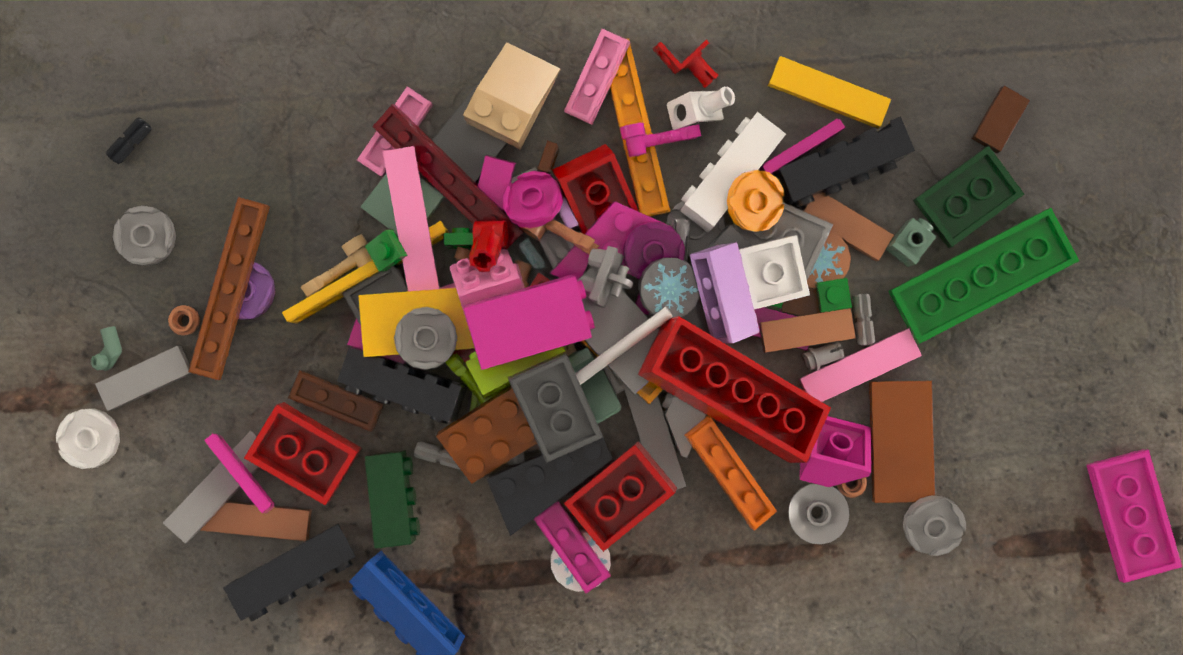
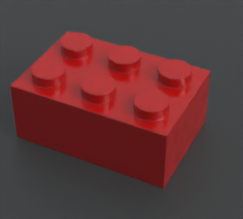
[244,402,362,505]
[564,441,677,552]

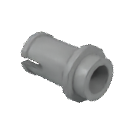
[803,341,844,371]

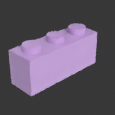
[690,242,760,344]

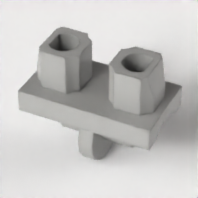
[580,246,633,308]

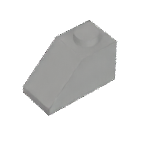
[662,392,706,458]

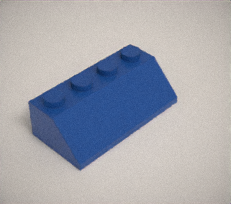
[349,551,465,655]

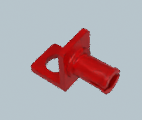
[652,39,718,88]

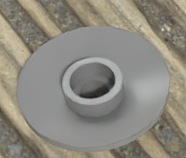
[788,483,849,544]

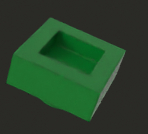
[444,228,473,249]
[365,229,408,272]
[815,278,852,313]

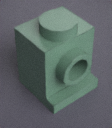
[886,218,937,267]

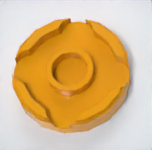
[727,170,784,232]

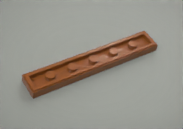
[188,197,270,380]

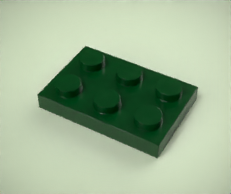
[913,146,1024,248]

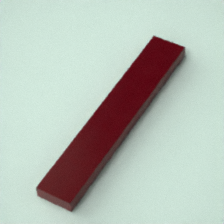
[372,104,524,250]

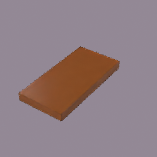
[869,381,935,503]

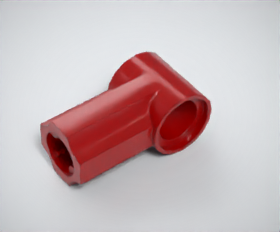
[469,221,509,272]

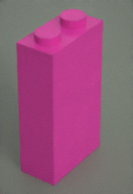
[463,275,595,370]

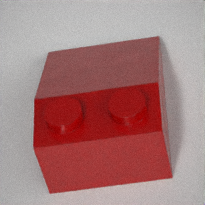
[552,144,639,234]

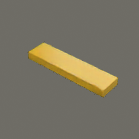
[768,56,891,129]

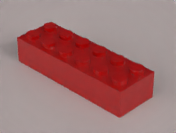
[638,316,831,463]

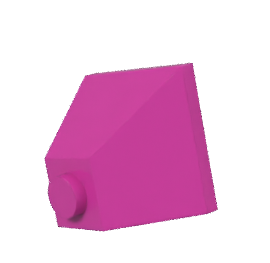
[799,416,871,487]

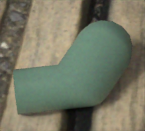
[91,326,122,371]

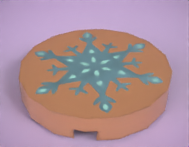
[807,231,851,289]

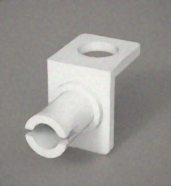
[667,86,735,130]

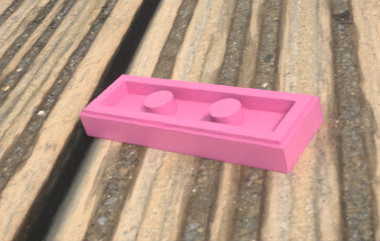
[564,29,630,125]
[357,86,433,178]

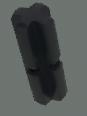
[106,117,152,164]

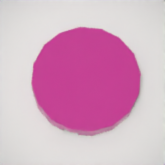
[502,171,563,228]

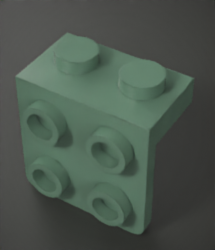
[569,347,621,424]

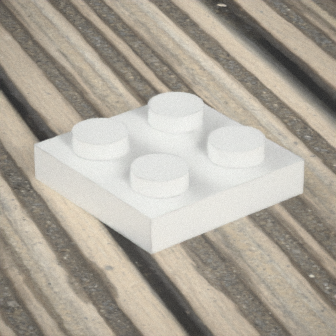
[739,235,810,310]

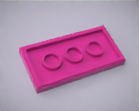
[1086,449,1182,583]

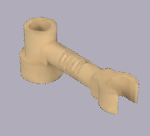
[301,234,372,297]

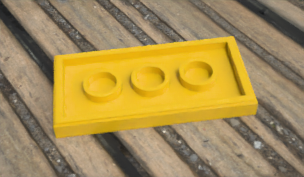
[358,288,475,357]

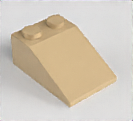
[463,43,560,150]

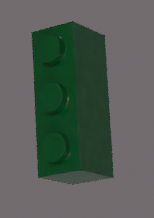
[364,450,420,549]

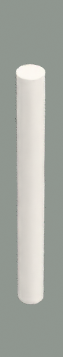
[575,307,673,385]

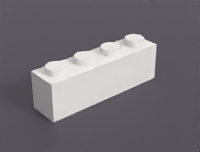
[680,112,786,233]

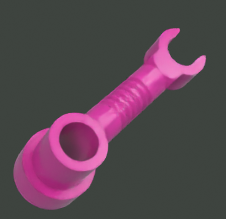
[620,123,701,157]

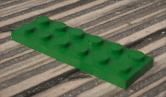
[888,208,1079,344]

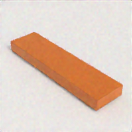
[684,416,777,531]

